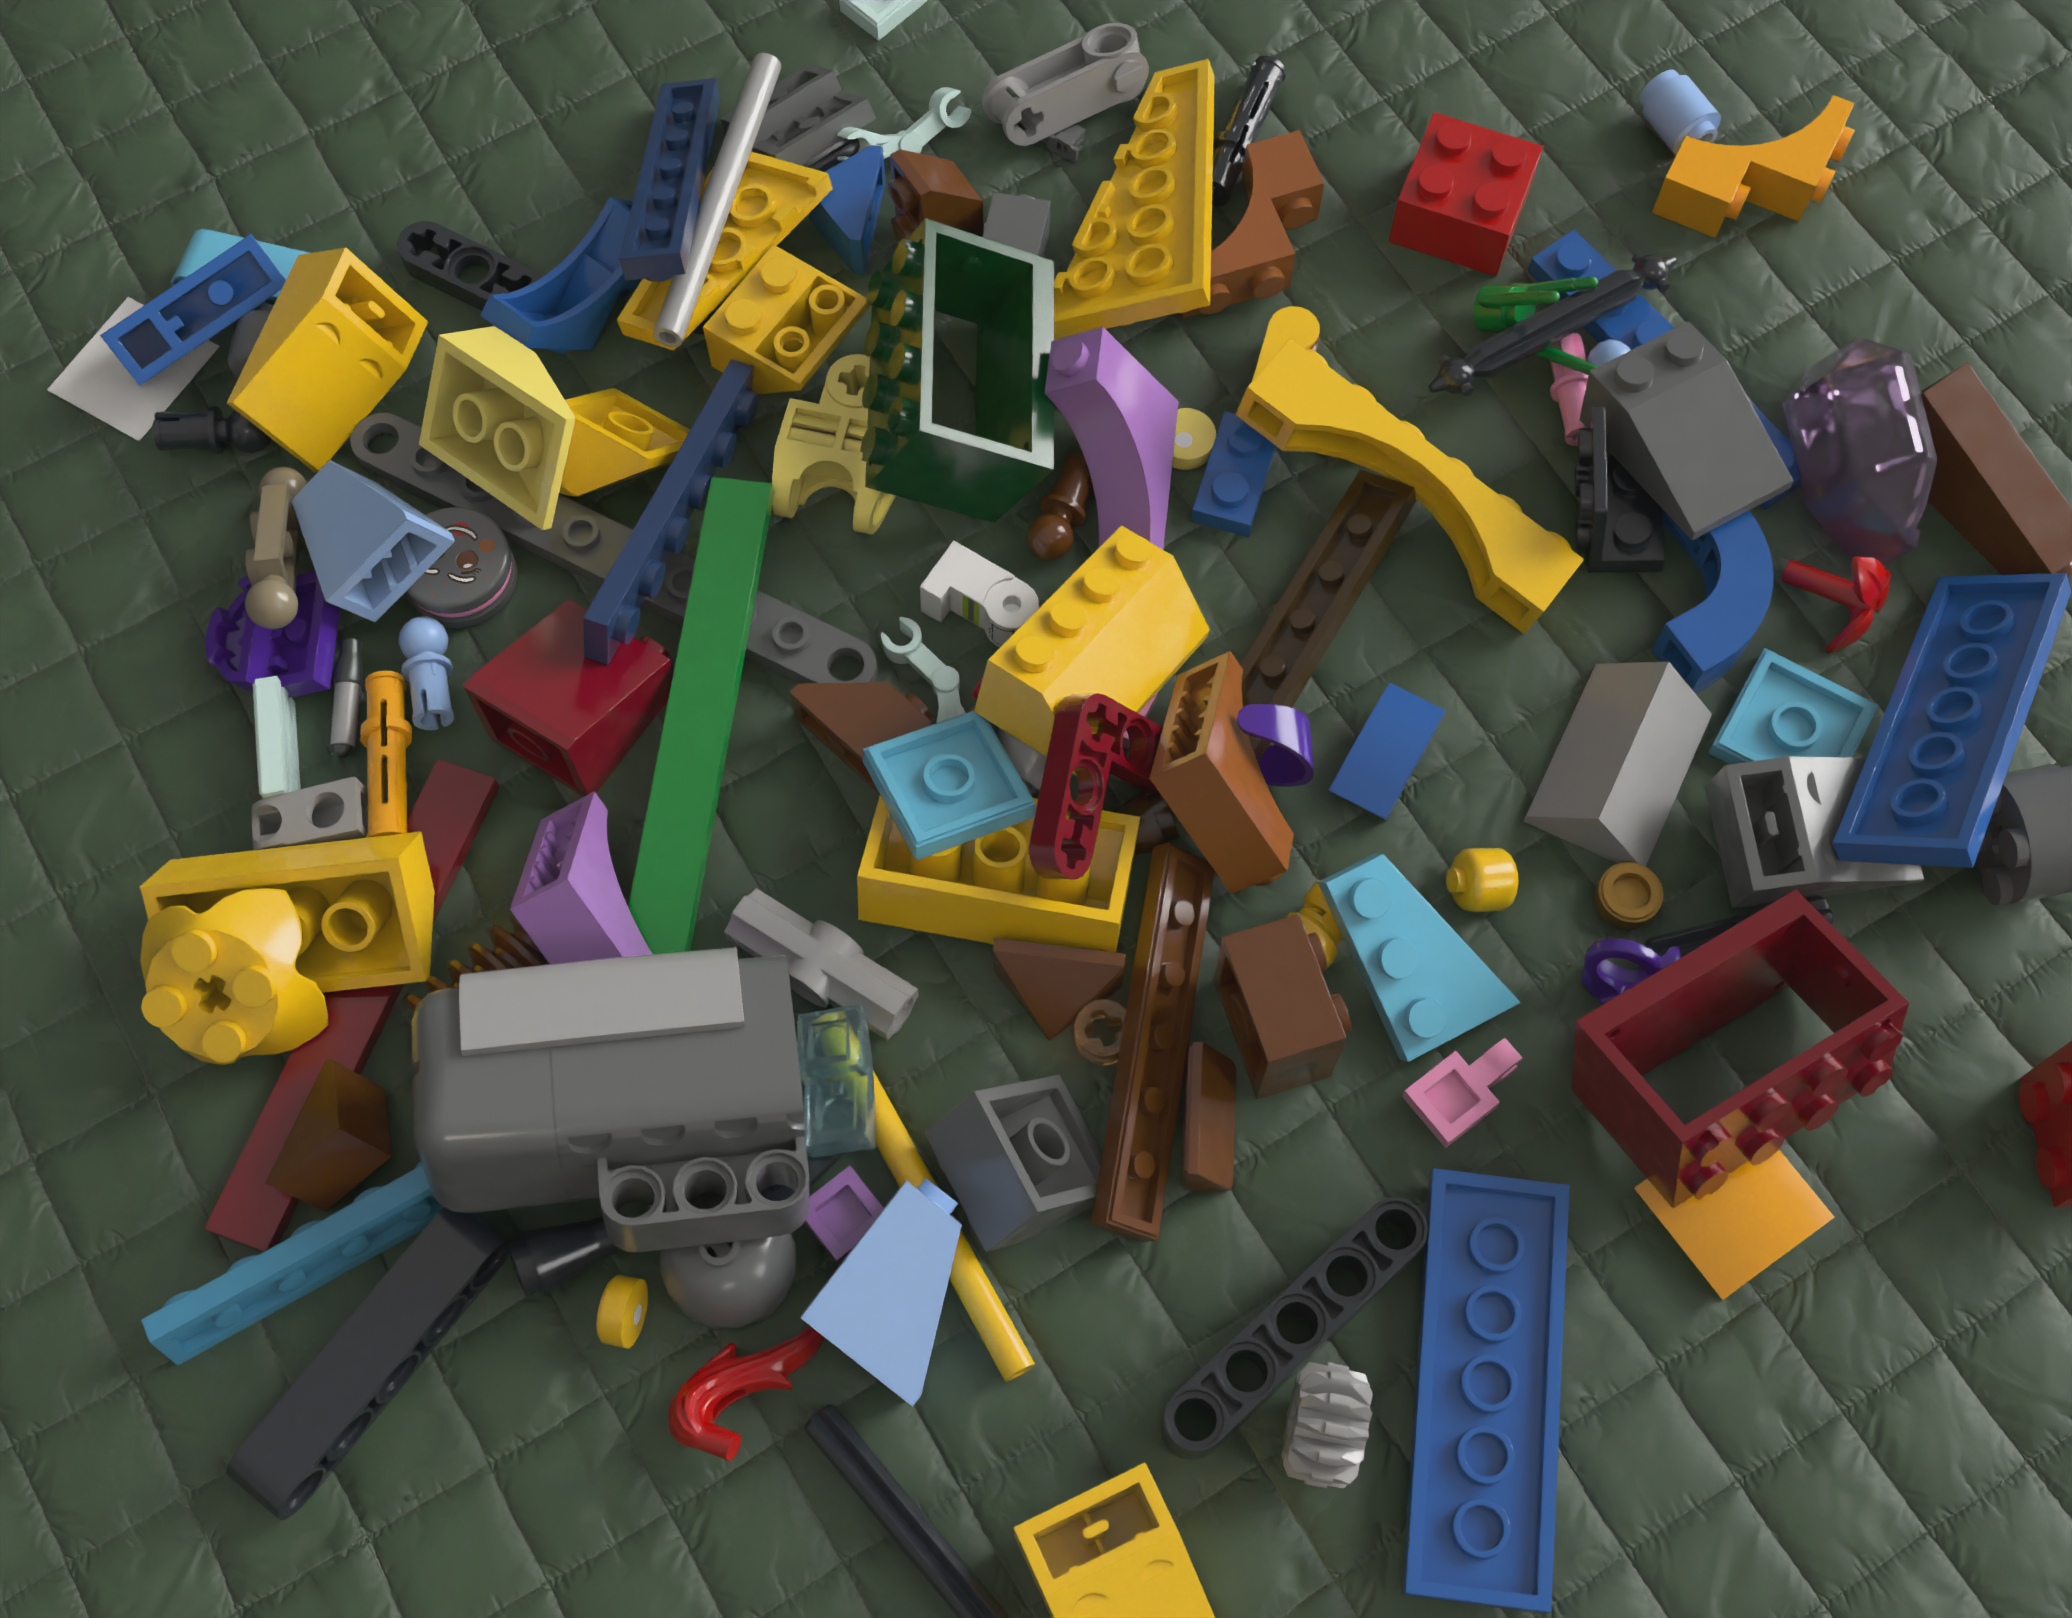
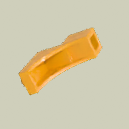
[1652,95,1855,238]

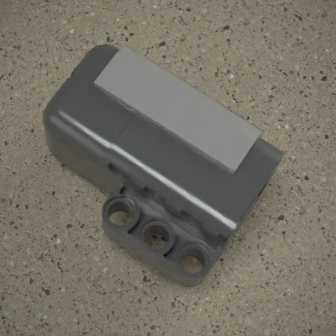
[411,947,809,1252]

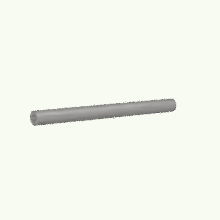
[653,53,781,347]

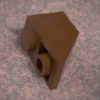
[888,149,984,242]

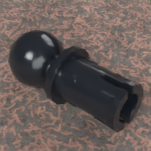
[153,406,272,454]

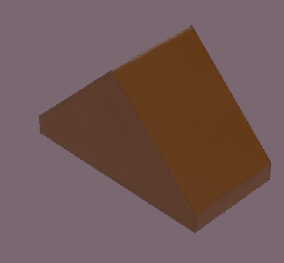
[265,1059,392,1211]

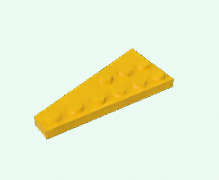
[1054,59,1215,340]

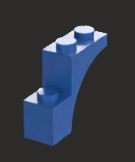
[480,197,642,354]

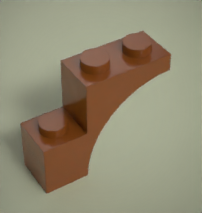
[1180,130,1324,319]

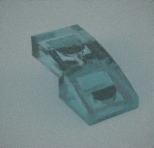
[797,1004,876,1158]

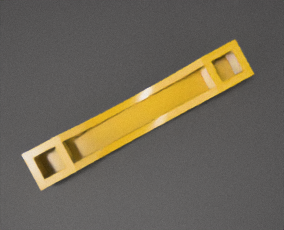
[1235,338,1584,634]

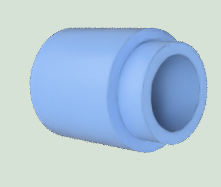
[1639,70,1721,155]

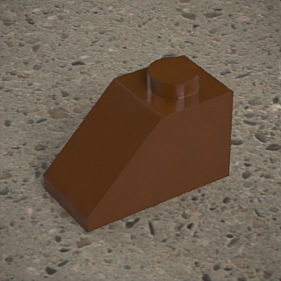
[789,682,934,795]

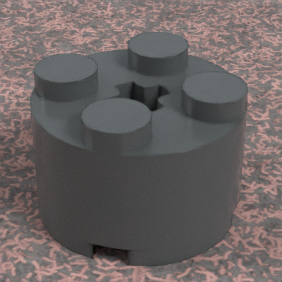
[1976,763,2072,905]

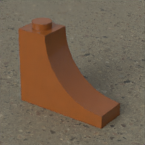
[1149,651,1294,894]

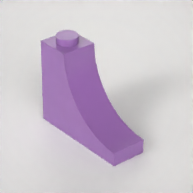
[1045,327,1179,550]
[510,791,652,964]

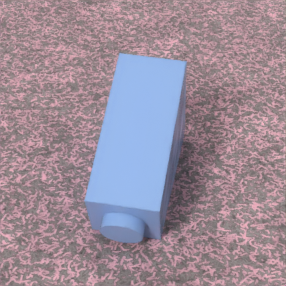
[291,460,455,622]
[801,1178,962,1406]

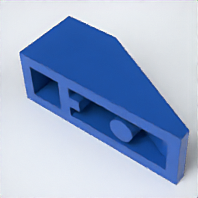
[100,234,286,386]

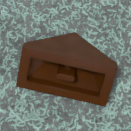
[993,938,1126,1041]

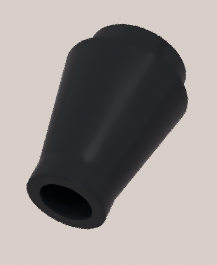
[507,1216,615,1296]

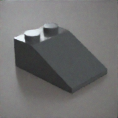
[1579,321,1794,540]

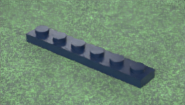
[619,78,721,282]
[583,359,759,665]

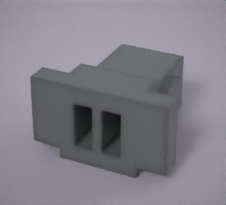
[1047,124,1086,163]

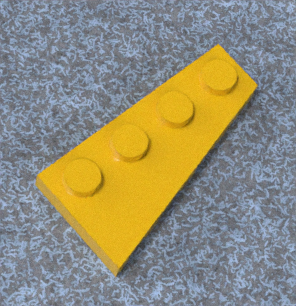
[617,151,833,351]

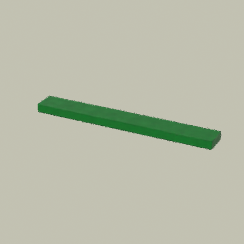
[628,477,775,954]

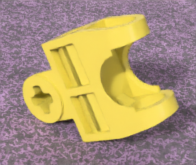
[772,354,896,535]

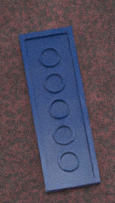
[1833,573,2071,868]
[1401,1168,1570,1614]

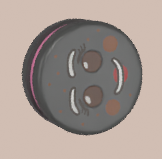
[405,507,517,628]

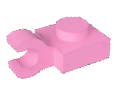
[1402,1038,1522,1148]

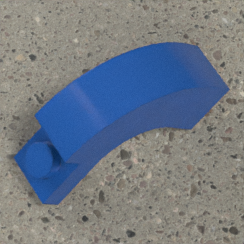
[1651,510,1774,694]

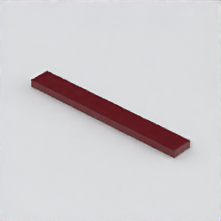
[204,759,500,1253]

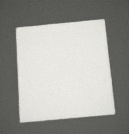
[47,297,220,441]

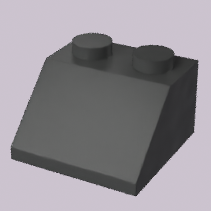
[924,1075,1102,1252]

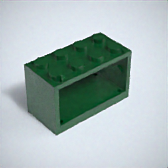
[860,218,1054,523]

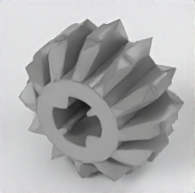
[1281,1362,1373,1489]

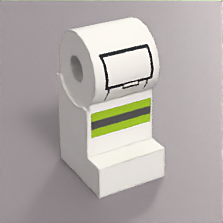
[920,540,1039,647]

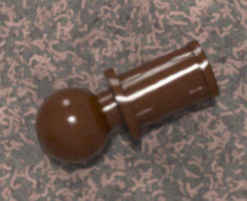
[1026,452,1094,561]

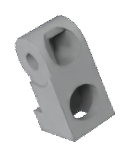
[251,776,368,850]

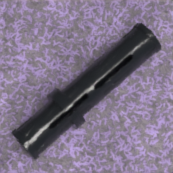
[1212,56,1287,206]

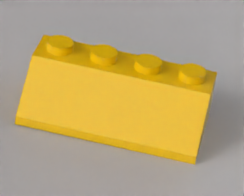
[974,525,1210,776]
[857,795,1140,953]
[140,832,435,994]

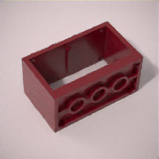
[1571,889,1909,1208]

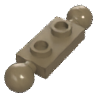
[245,467,307,629]

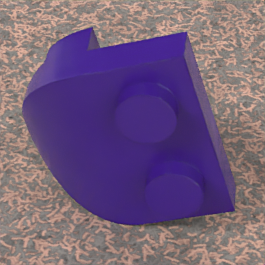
[205,571,340,698]

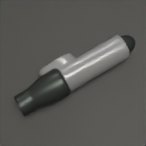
[330,638,363,758]

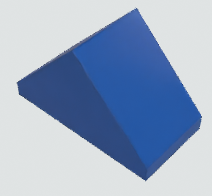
[808,145,886,275]

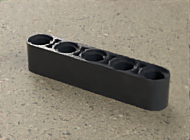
[1160,1197,1428,1461]
[226,1207,512,1520]

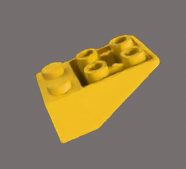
[227,247,428,472]
[1013,1462,1215,1618]

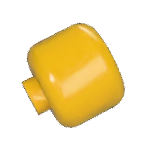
[1446,848,1518,912]

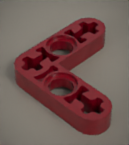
[1029,693,1163,880]

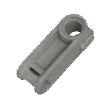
[982,23,1149,146]

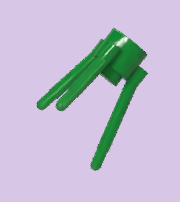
[1473,276,1598,375]

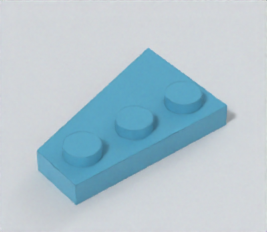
[1318,854,1521,1062]

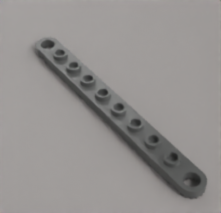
[351,413,878,684]

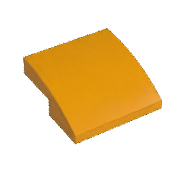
[1634,1150,1834,1300]

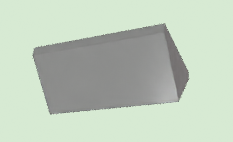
[1524,662,1712,867]

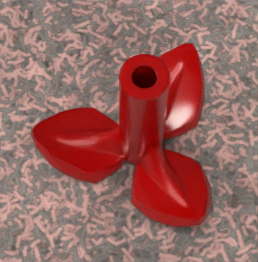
[1782,556,1891,653]

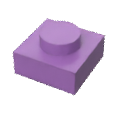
[804,1166,883,1266]

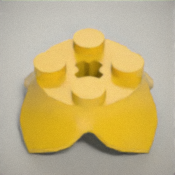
[140,888,328,1065]

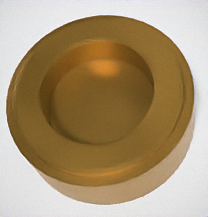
[1594,862,1663,930]

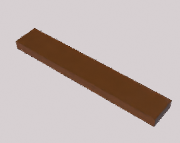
[1091,842,1215,1242]

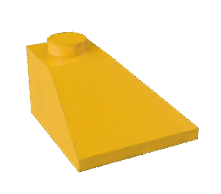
[559,388,690,497]

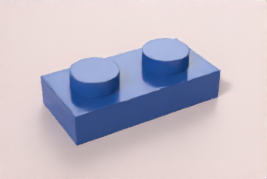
[1191,411,1277,537]

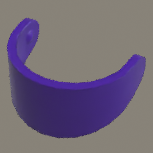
[1237,704,1314,787]

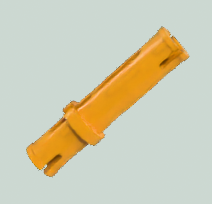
[360,671,412,838]

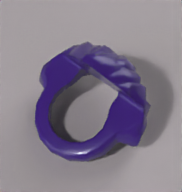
[1581,939,1681,1005]

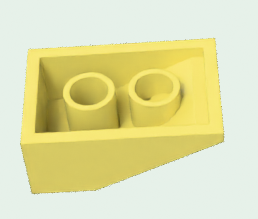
[419,326,576,530]

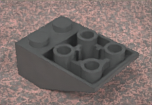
[1705,756,1924,909]

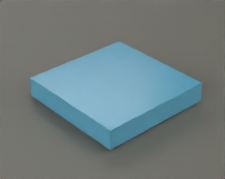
[1708,648,1879,764]
[863,711,1036,861]

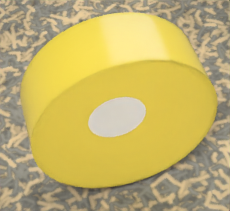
[1172,408,1216,470]

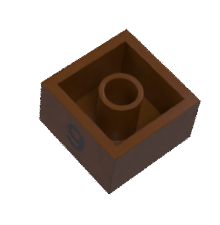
[1213,914,1351,1099]

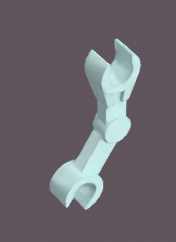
[837,87,971,162]
[881,617,966,723]

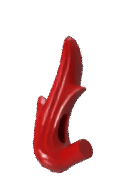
[667,1326,825,1462]

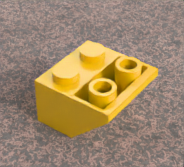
[703,244,870,394]

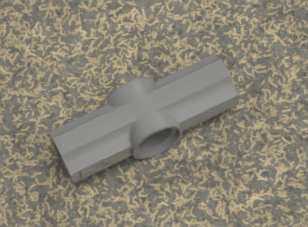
[724,888,919,1041]

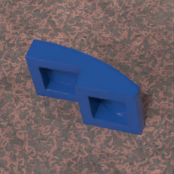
[1329,683,1446,821]

